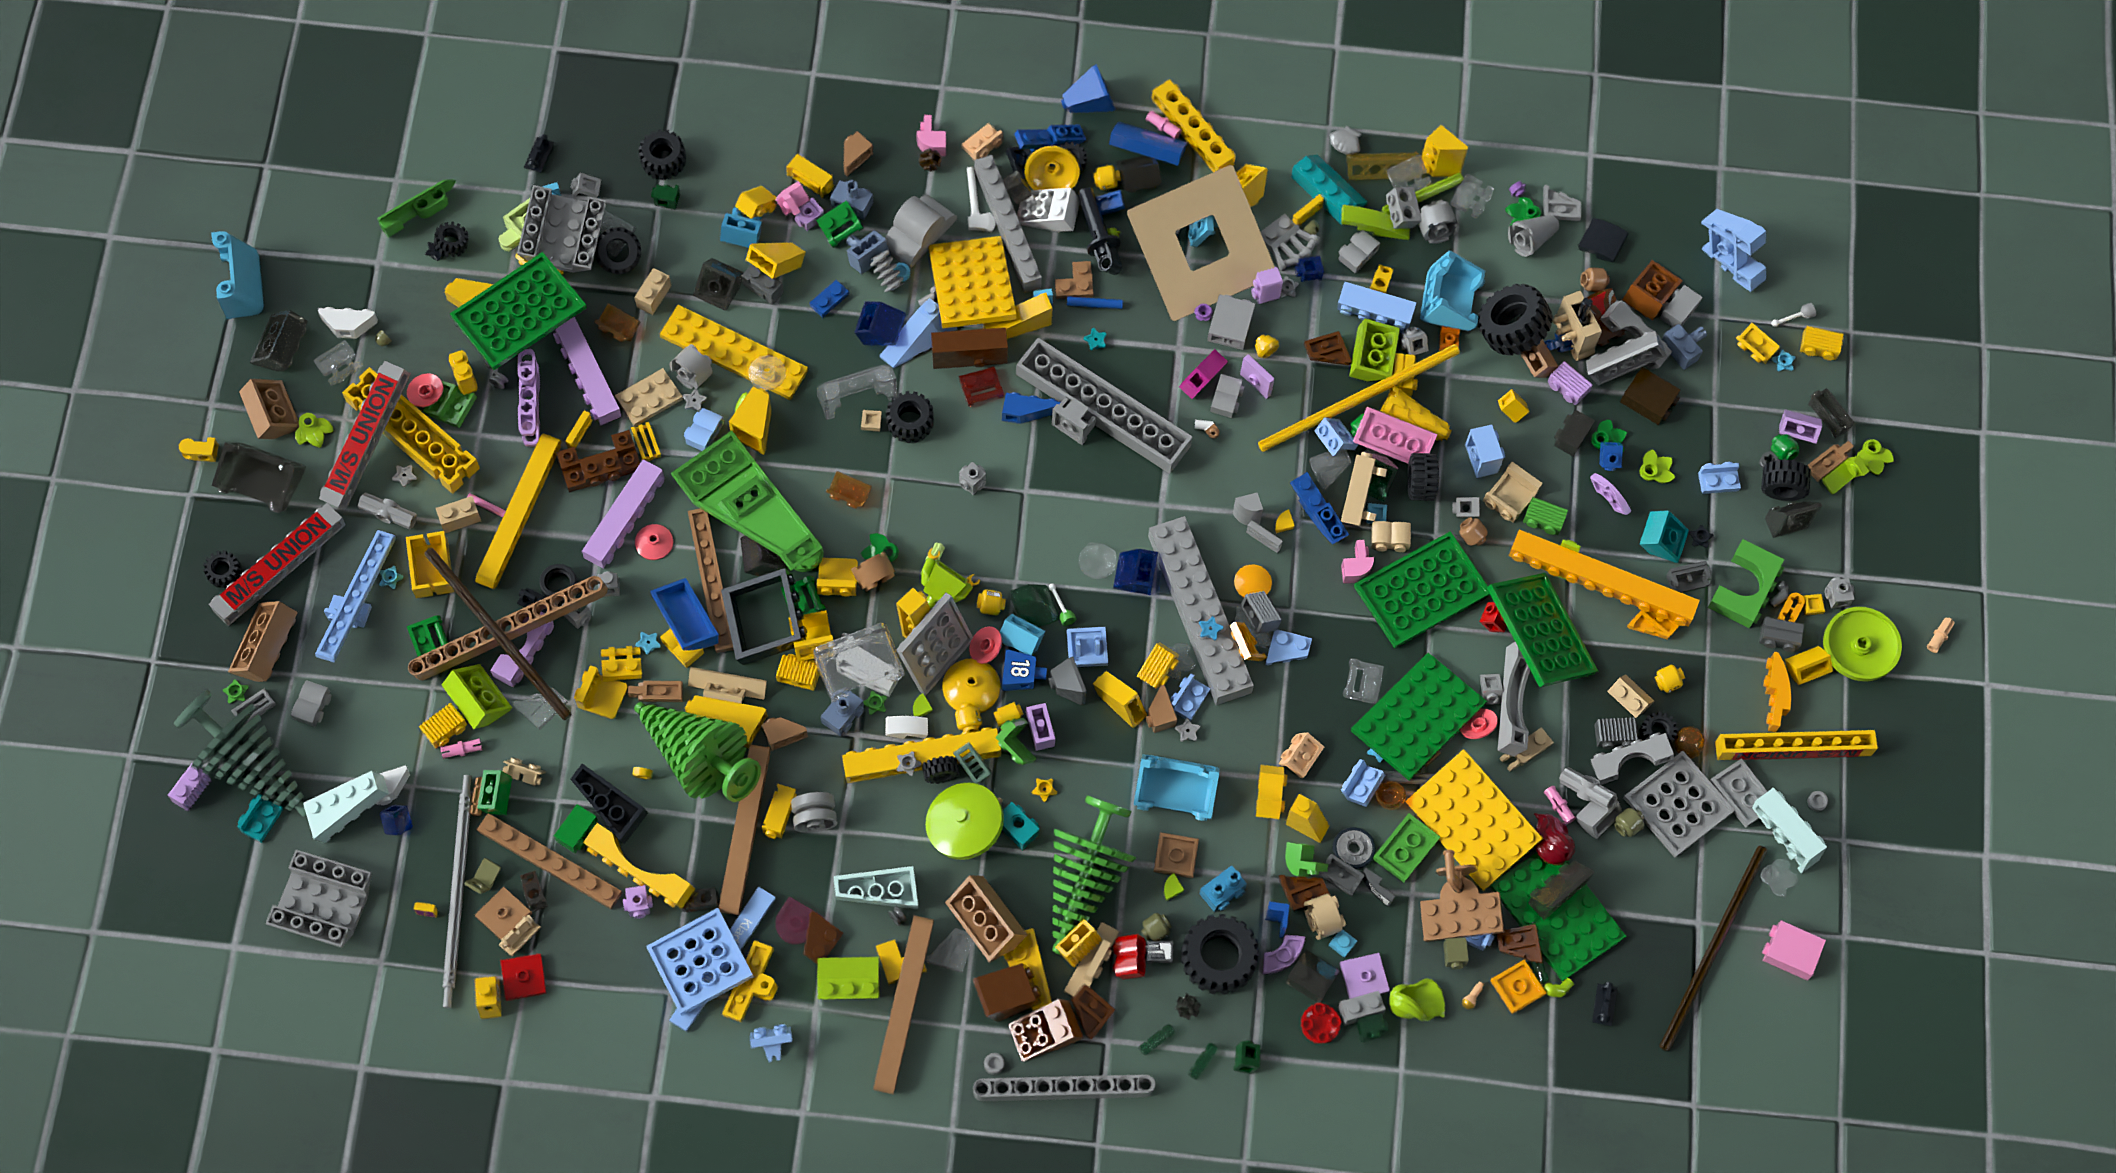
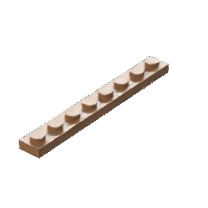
[688,509,734,653]
[477,813,622,909]

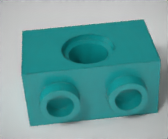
[1002,802,1040,850]

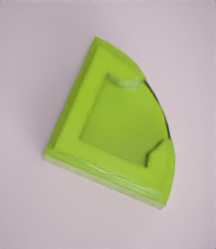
[913,693,932,717]
[1164,873,1184,901]

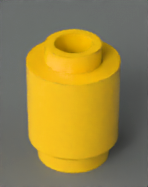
[993,702,1023,727]

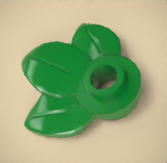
[1505,197,1541,226]
[1591,420,1627,452]
[860,533,899,562]

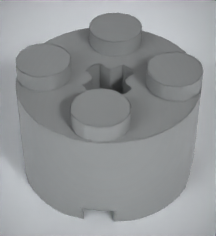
[1418,201,1459,244]
[669,344,713,389]

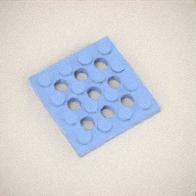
[646,908,754,1016]

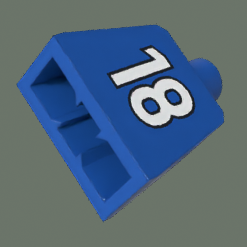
[1002,650,1047,691]

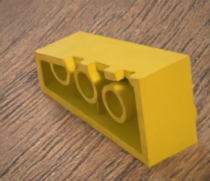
[896,588,931,638]

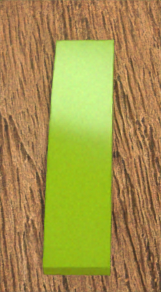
[1341,204,1410,240]

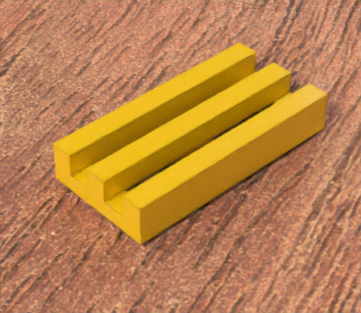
[1292,194,1324,226]
[565,411,592,449]
[631,422,661,461]

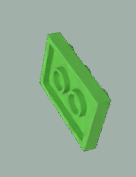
[1373,813,1440,883]

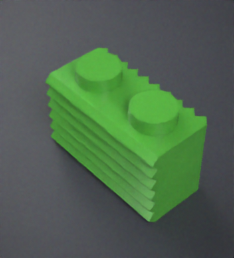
[1523,497,1568,535]

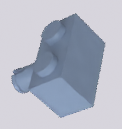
[830,180,873,220]
[846,230,890,274]
[1662,324,1707,370]
[821,687,864,736]

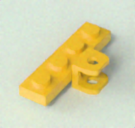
[722,941,778,1023]

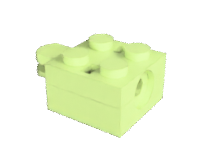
[499,198,530,252]

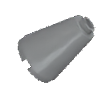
[1508,215,1559,257]

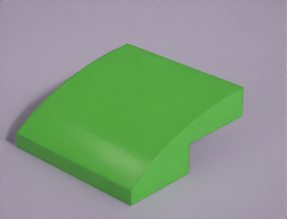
[423,381,477,428]

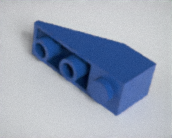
[1002,392,1061,424]

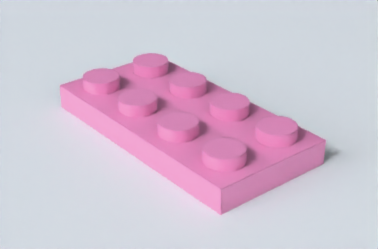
[1353,406,1437,463]

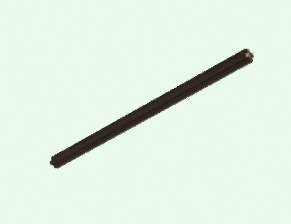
[424,548,572,720]
[1659,845,1768,1051]

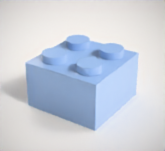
[1465,425,1505,478]

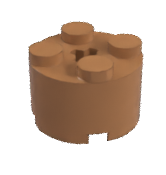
[851,551,896,592]

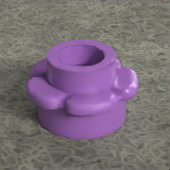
[1509,181,1526,197]
[1194,304,1213,321]

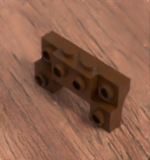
[556,430,640,493]

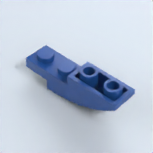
[1014,125,1086,153]
[1290,472,1349,545]

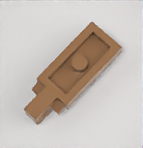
[1807,441,1854,482]
[628,681,683,702]

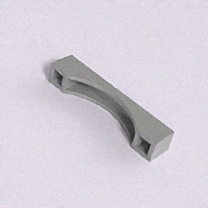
[1498,642,1530,757]

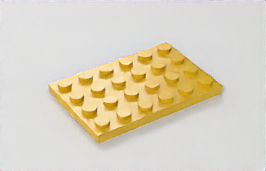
[929,236,1017,329]
[1405,749,1543,891]

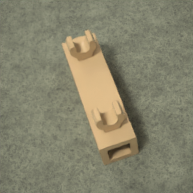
[1341,452,1387,526]

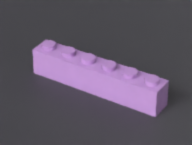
[553,317,621,425]
[582,460,665,569]

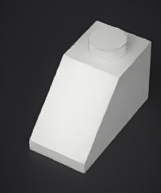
[376,765,410,805]

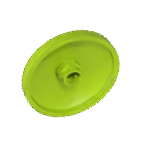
[1823,607,1902,681]
[926,783,1004,860]

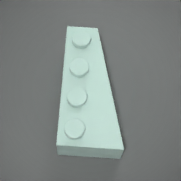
[303,771,388,843]
[1752,787,1827,874]
[833,866,918,909]

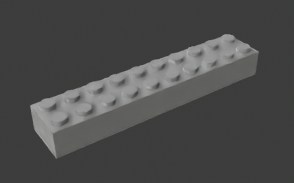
[1016,338,1192,474]
[1148,516,1254,705]

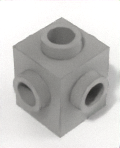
[1400,327,1429,355]
[959,462,986,495]
[1825,577,1855,609]

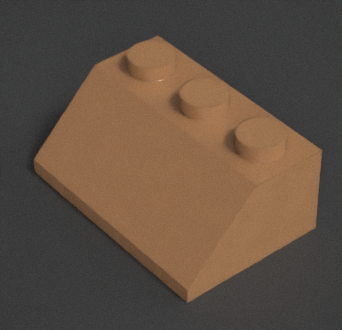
[239,379,299,439]

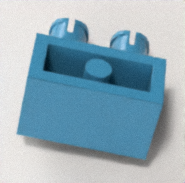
[720,207,762,248]
[1200,866,1247,912]

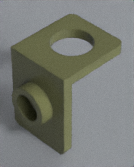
[465,858,501,894]

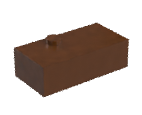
[931,327,1008,369]

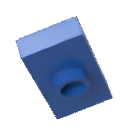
[1096,190,1125,215]

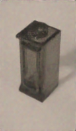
[1808,388,1854,439]

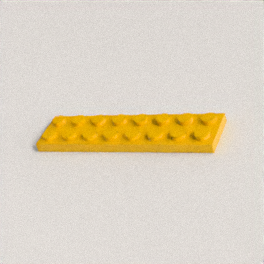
[660,305,808,400]

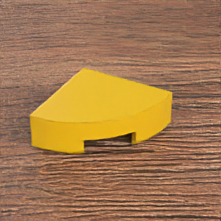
[1275,510,1295,533]

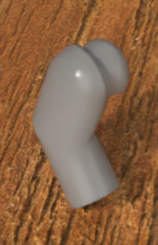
[918,286,937,306]

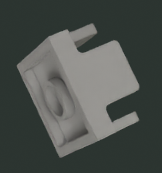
[1052,397,1096,445]

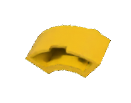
[1256,765,1287,819]

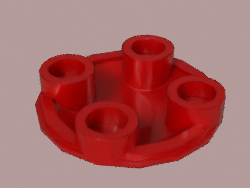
[1301,1003,1341,1044]

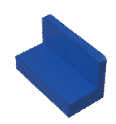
[1265,901,1289,938]

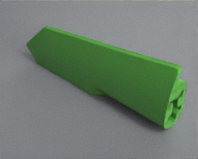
[377,179,456,238]

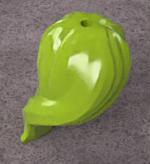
[1389,979,1445,1021]

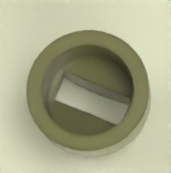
[1304,219,1320,235]
[375,330,392,346]

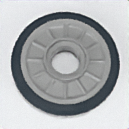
[1333,827,1376,869]

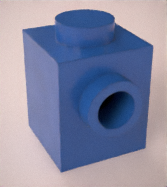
[1599,442,1623,471]

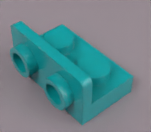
[237,794,283,843]

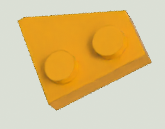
[1627,610,1680,640]
[1230,622,1267,661]

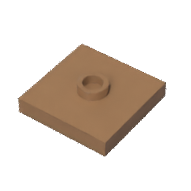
[475,887,532,940]

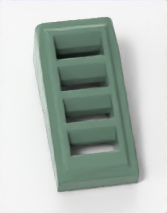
[953,742,992,784]

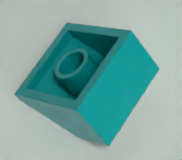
[1640,511,1689,563]

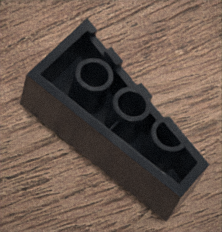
[570,763,648,844]

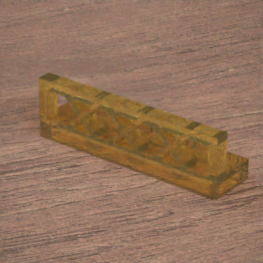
[1346,152,1421,180]

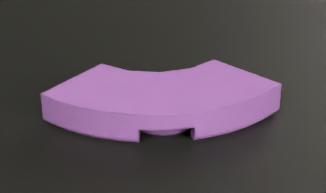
[1591,473,1631,515]
[1262,935,1305,974]

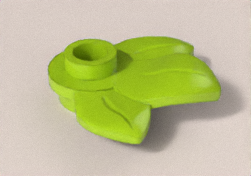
[295,413,334,448]
[1857,439,1893,475]
[1640,450,1675,483]

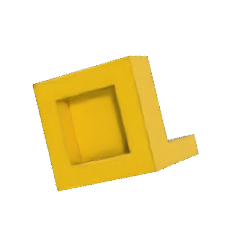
[1498,389,1530,423]

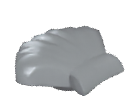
[1330,126,1362,154]

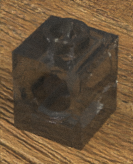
[1003,171,1032,204]

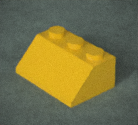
[1420,125,1469,177]

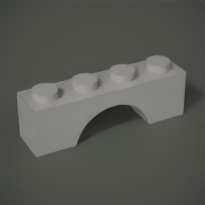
[1600,300,1672,370]
[1591,733,1674,785]

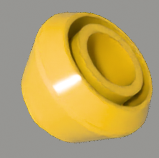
[1255,334,1279,359]

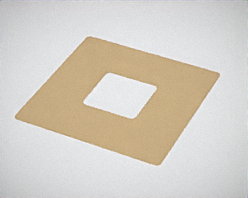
[1127,165,1275,321]

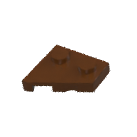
[1304,331,1352,365]
[1278,875,1330,912]
[803,910,843,965]
[1497,924,1543,964]
[1071,984,1115,1040]

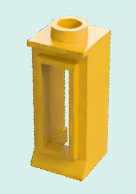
[786,154,834,198]
[762,784,797,839]

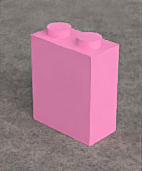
[1762,921,1826,981]

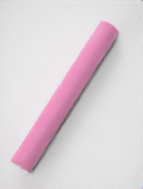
[467,493,506,518]

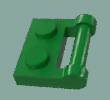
[816,200,864,248]
[781,576,826,615]
[406,615,448,657]

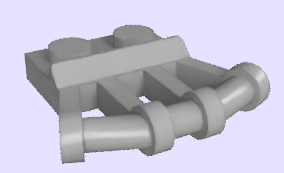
[1260,214,1320,271]

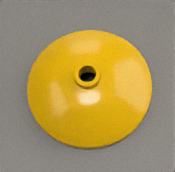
[1025,146,1080,190]
[942,658,1001,713]

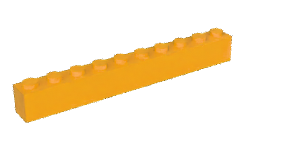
[1509,530,1700,627]

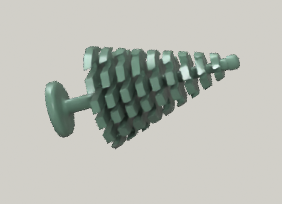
[173,690,307,817]

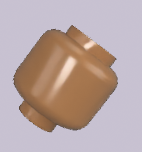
[1580,268,1610,292]
[1459,517,1488,546]

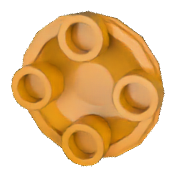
[1234,564,1272,597]

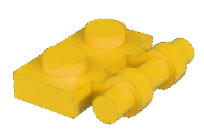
[601,646,642,681]

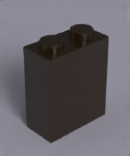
[1620,367,1680,425]

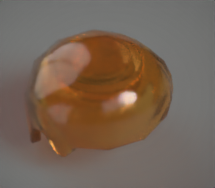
[1675,726,1705,758]
[1375,781,1406,810]

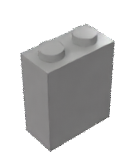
[1207,294,1255,350]

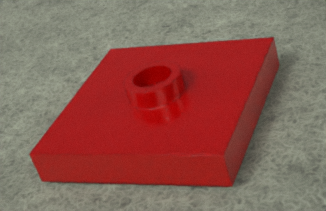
[501,953,547,1001]

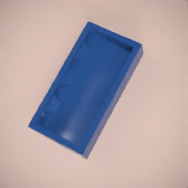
[1109,122,1188,165]
[650,578,719,650]

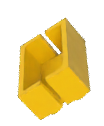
[406,531,454,598]

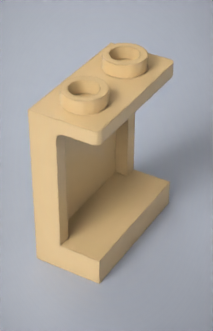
[1483,462,1543,523]

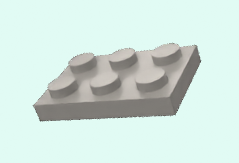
[1710,759,1767,828]

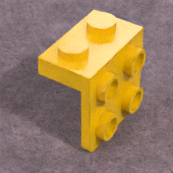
[817,558,858,596]
[574,665,628,719]

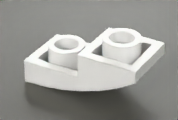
[886,716,928,739]

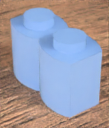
[684,408,724,451]

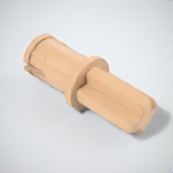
[1927,618,1955,653]

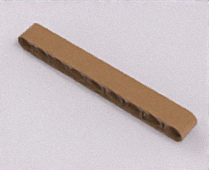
[719,745,771,915]
[873,915,934,1094]

